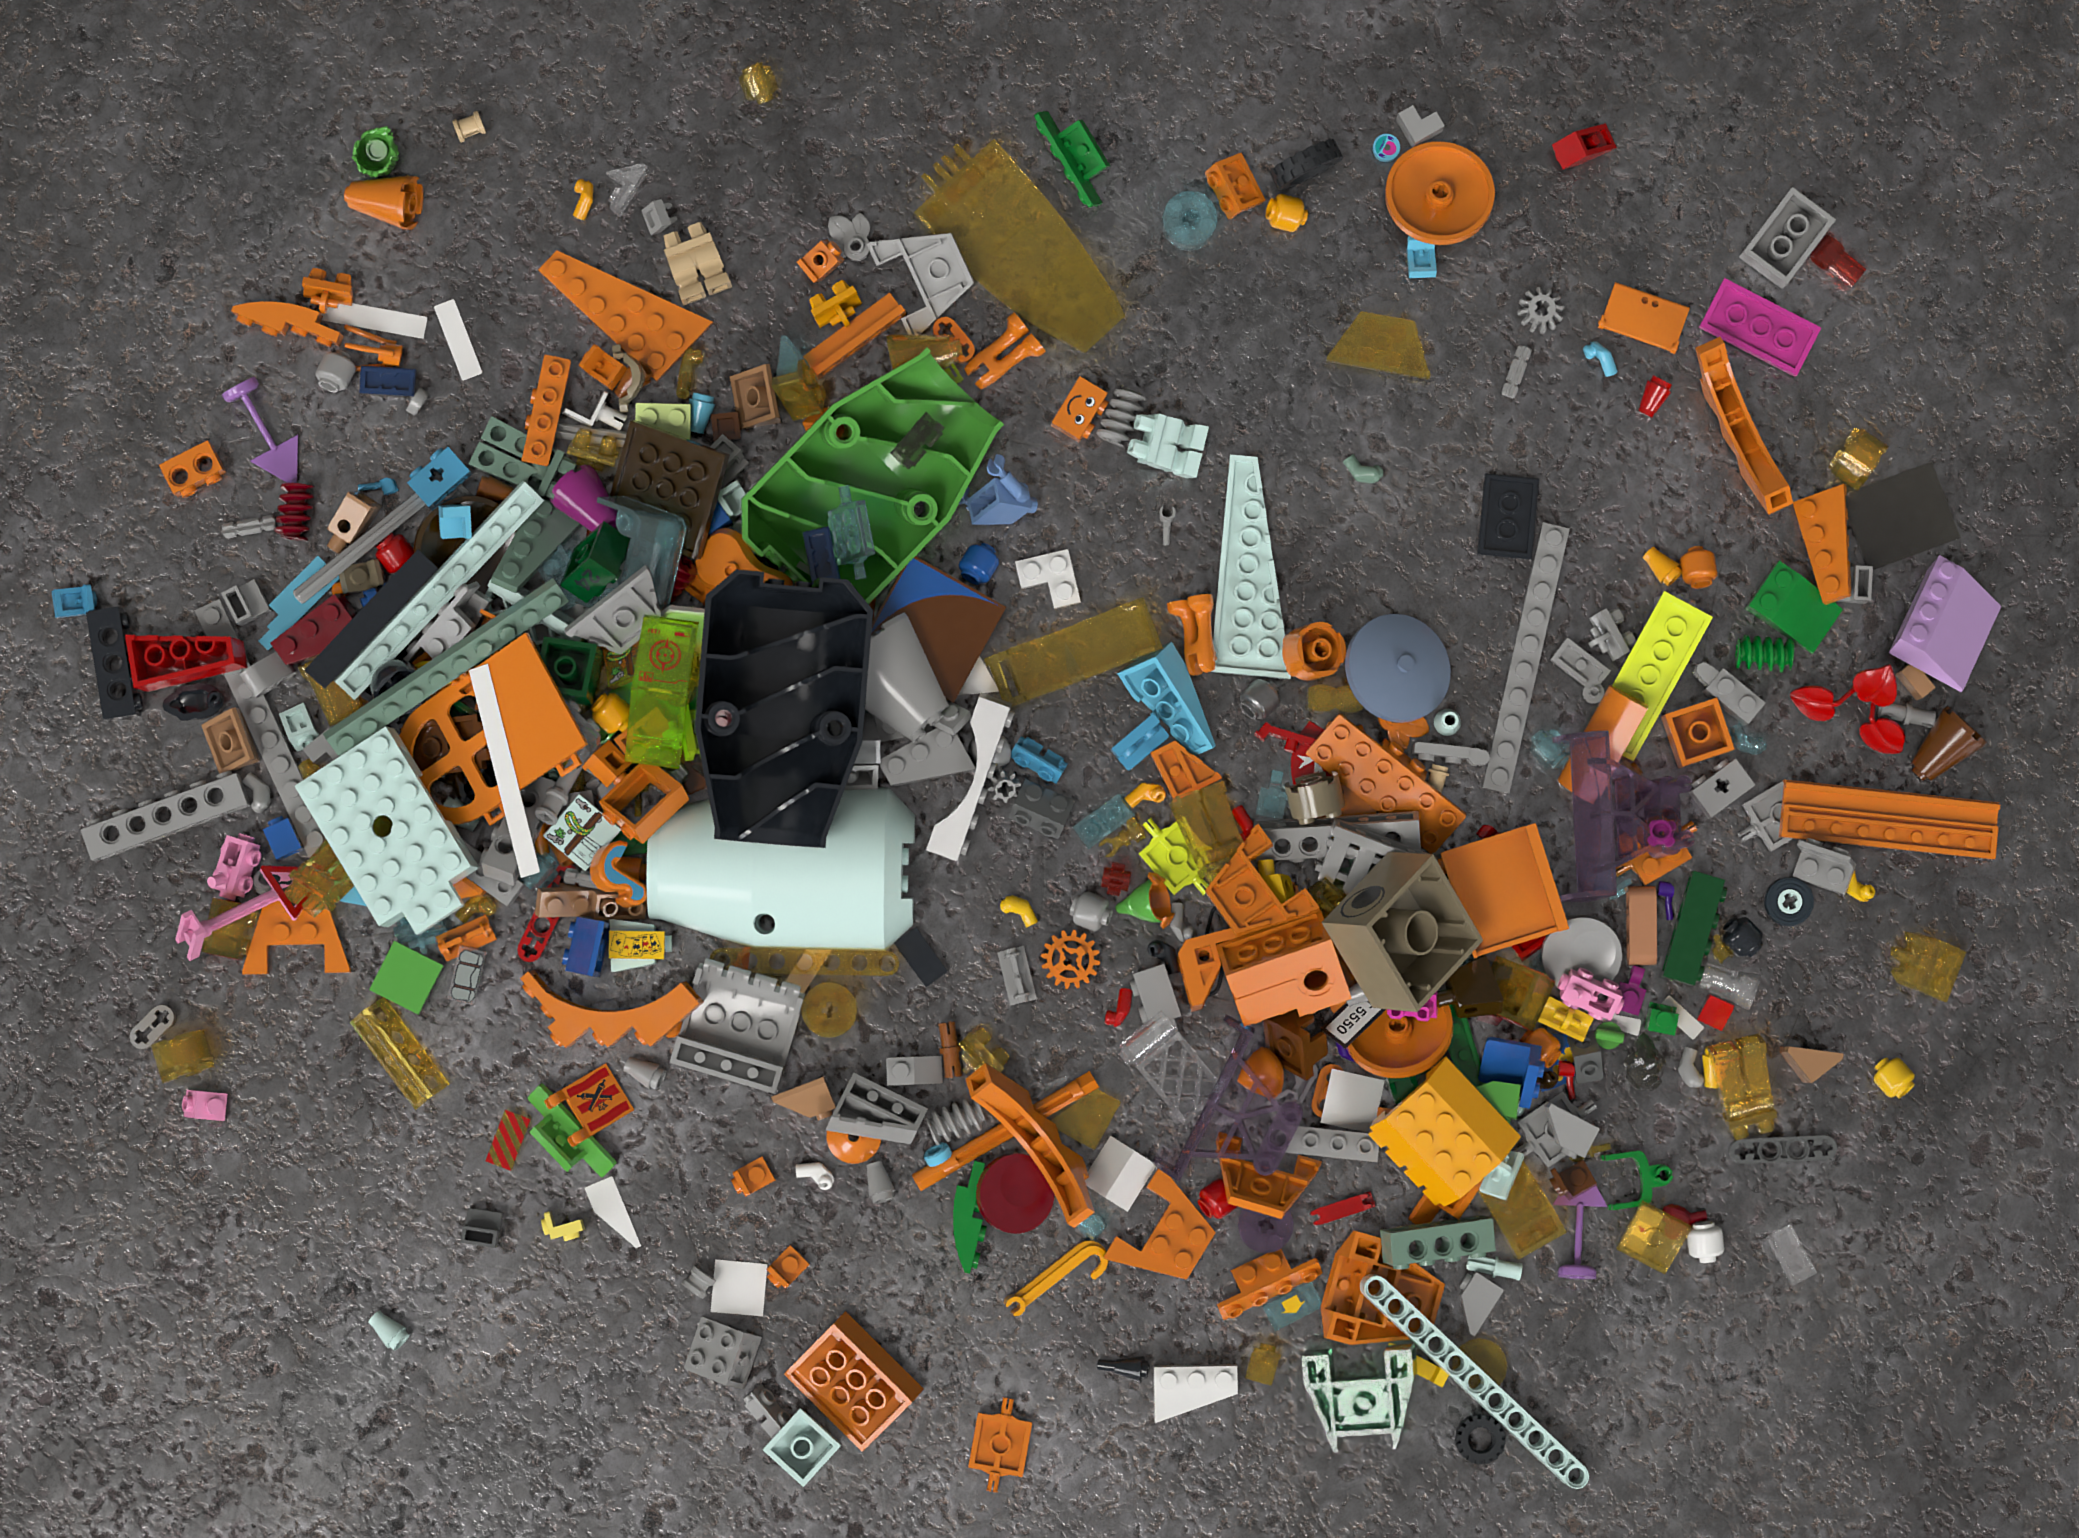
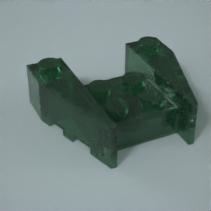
[1301,1344,1417,1452]

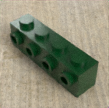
[1660,871,1728,986]

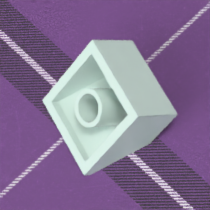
[762,1408,841,1487]

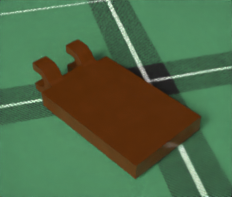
[403,714,491,775]

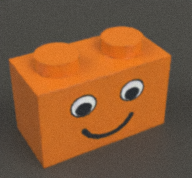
[1051,376,1109,443]

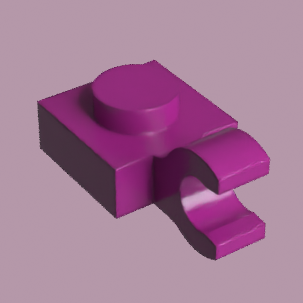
[1618,966,1646,1016]

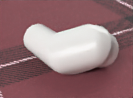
[796,1162,834,1190]

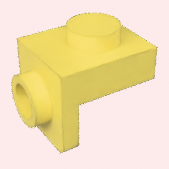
[541,1211,585,1241]

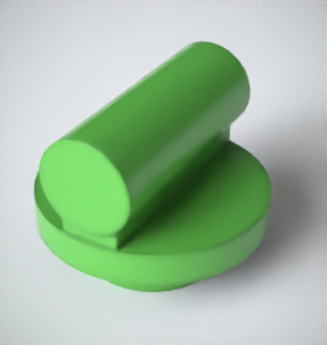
[1595,1022,1624,1049]

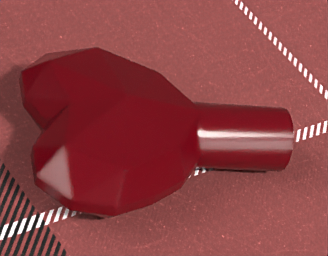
[1661,1204,1708,1239]

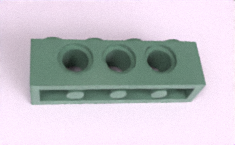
[1380,1215,1496,1270]

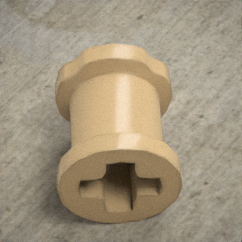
[452,111,486,143]

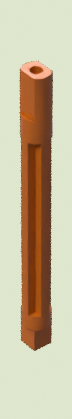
[912,1071,1099,1191]

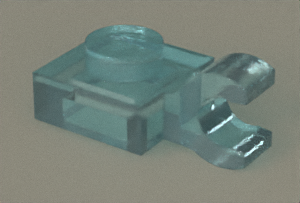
[1255,770,1287,820]

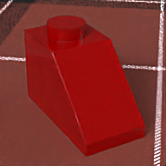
[1552,123,1617,169]

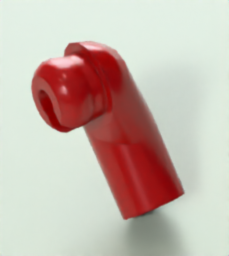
[1231,805,1254,846]
[1104,988,1133,1027]

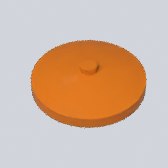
[1385,142,1495,245]
[1347,990,1453,1078]

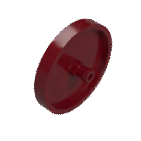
[976,1153,1055,1234]

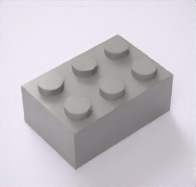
[1739,187,1836,289]

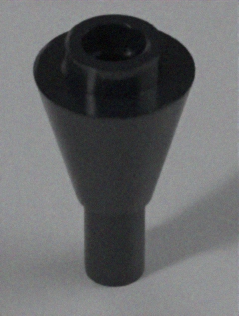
[1097,1356,1149,1383]

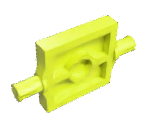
[1138,818,1216,895]

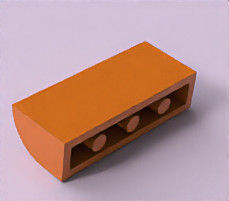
[1557,685,1649,804]

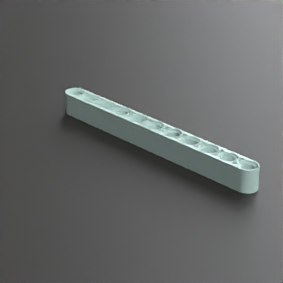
[1360,1274,1589,1489]

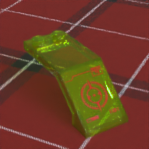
[625,614,699,769]

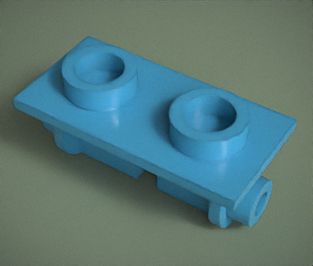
[1011,736,1068,784]

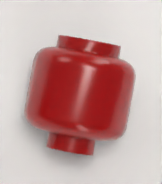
[375,533,414,574]
[1198,1178,1238,1219]

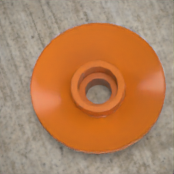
[826,1131,881,1164]

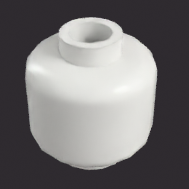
[1687,1221,1725,1263]

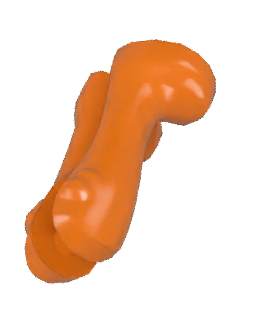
[964,312,1046,389]
[1167,594,1217,675]

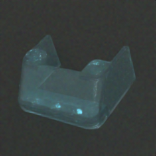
[575,496,686,611]

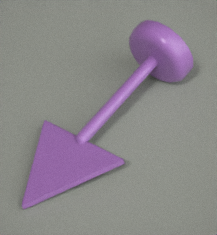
[222,377,298,483]
[1553,1160,1608,1279]

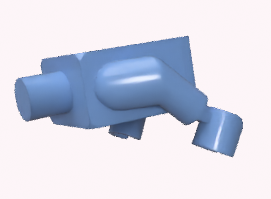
[959,454,1038,525]

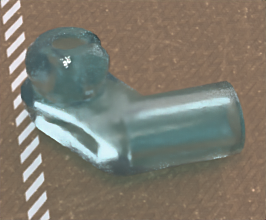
[1728,723,1767,755]

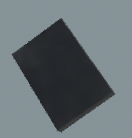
[1477,473,1539,561]

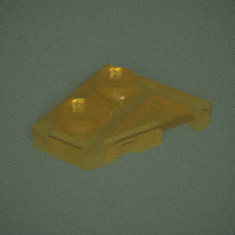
[1051,1089,1121,1150]

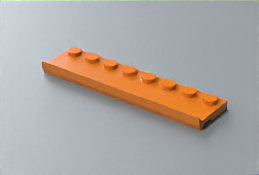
[1779,779,2000,860]

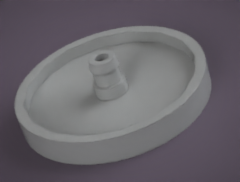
[1541,915,1622,986]

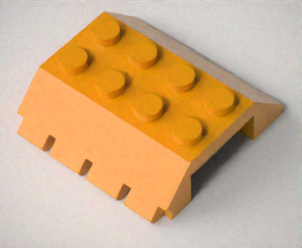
[1368,1056,1521,1207]

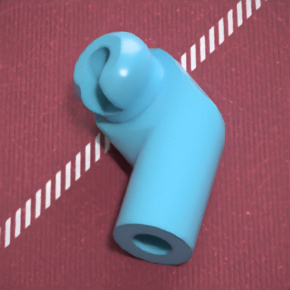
[1583,341,1618,377]

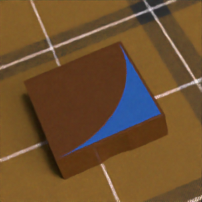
[871,556,1006,703]

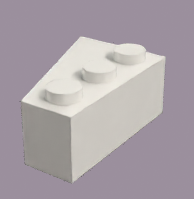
[1153,1364,1238,1423]

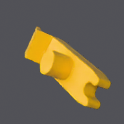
[1383,1343,1449,1388]

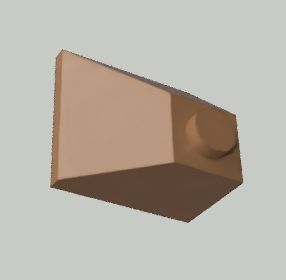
[771,1077,836,1121]

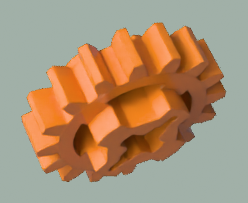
[1041,930,1100,989]

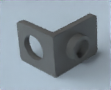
[1567,1032,1603,1084]

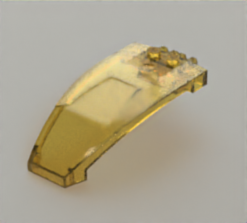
[913,139,1125,353]

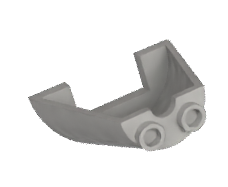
[865,612,949,743]

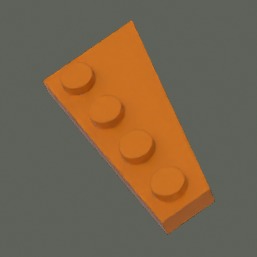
[1793,484,1851,605]

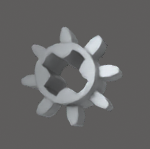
[985,767,1021,803]

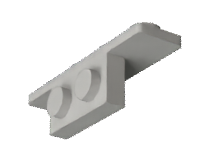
[403,581,481,663]

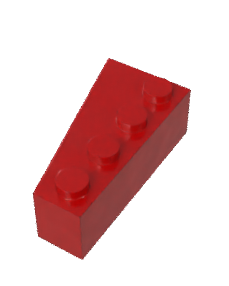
[125,635,248,692]

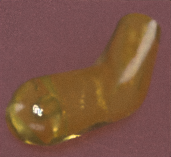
[676,348,703,399]

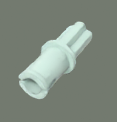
[1466,1255,1523,1281]

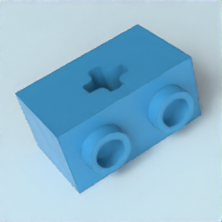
[407,447,473,510]

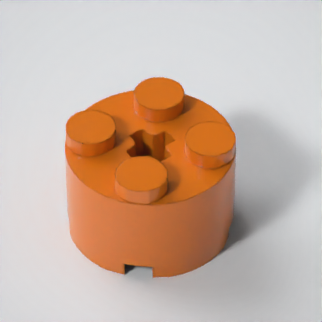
[1282,622,1346,681]

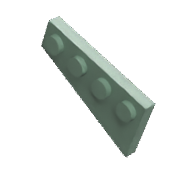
[491,497,582,593]

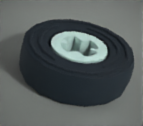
[1764,877,1814,926]

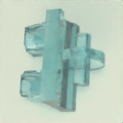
[393,917,447,954]

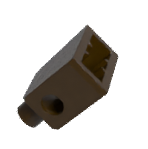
[1437,956,1504,1018]

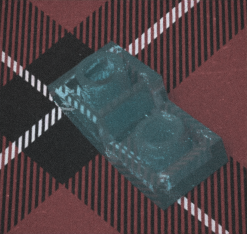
[1072,794,1135,849]

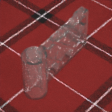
[1118,1011,1226,1126]

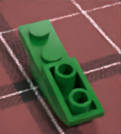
[953,1160,987,1274]

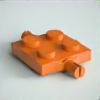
[1611,811,1697,886]
[968,1397,1032,1492]

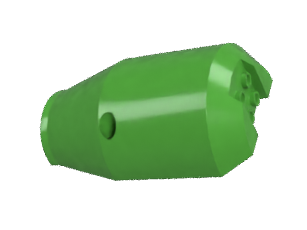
[741,347,1004,604]

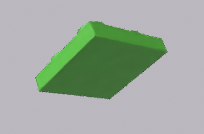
[369,941,444,1015]

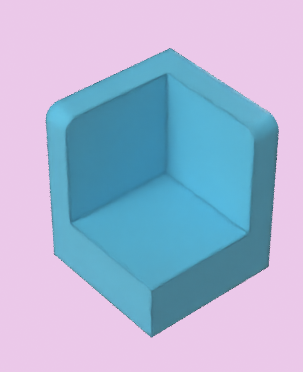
[438,504,472,539]

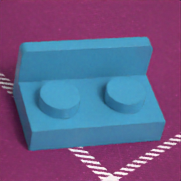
[1111,713,1169,771]

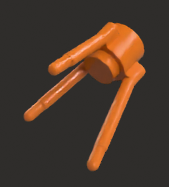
[344,324,403,372]

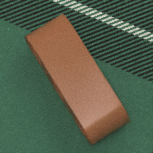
[1626,886,1657,965]

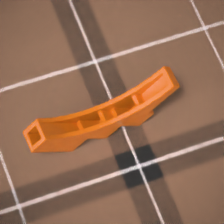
[966,1063,1095,1228]

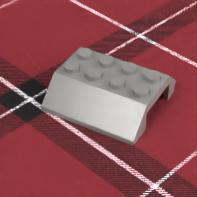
[669,958,805,1094]

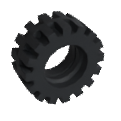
[1455,1414,1506,1465]

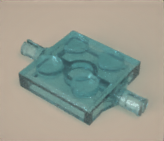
[828,485,875,580]

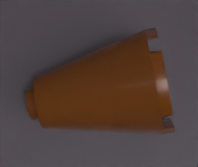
[1911,705,1987,781]

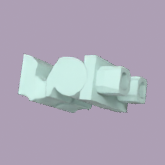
[1127,414,1209,478]

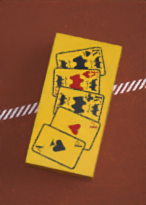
[609,931,665,959]

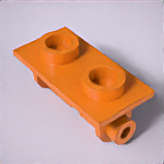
[436,915,497,962]

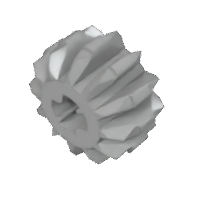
[1517,287,1564,334]

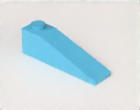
[1117,642,1216,756]

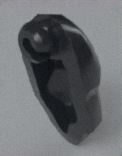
[162,683,224,721]

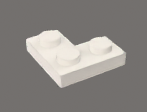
[1015,549,1081,609]

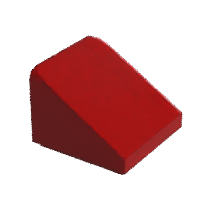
[1696,995,1735,1031]

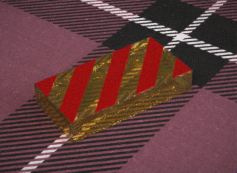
[485,1109,531,1171]

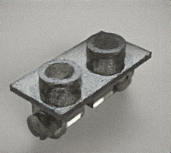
[890,412,944,470]

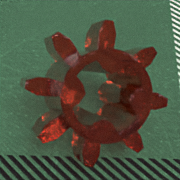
[1101,862,1131,896]

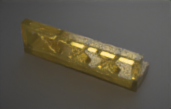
[350,997,450,1110]

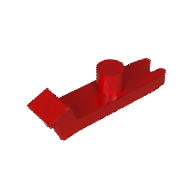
[1255,722,1316,753]
[1309,1191,1376,1225]

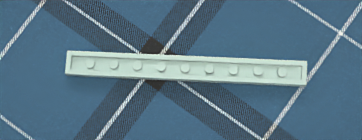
[333,481,544,700]

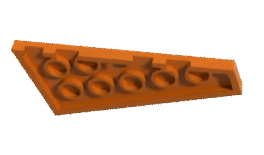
[538,250,713,382]

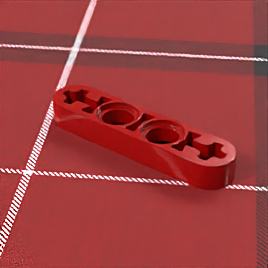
[517,865,577,962]

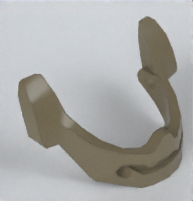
[612,344,646,413]

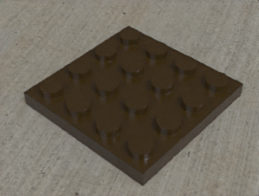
[610,420,730,560]

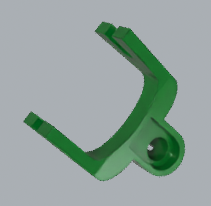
[1600,1151,1673,1210]

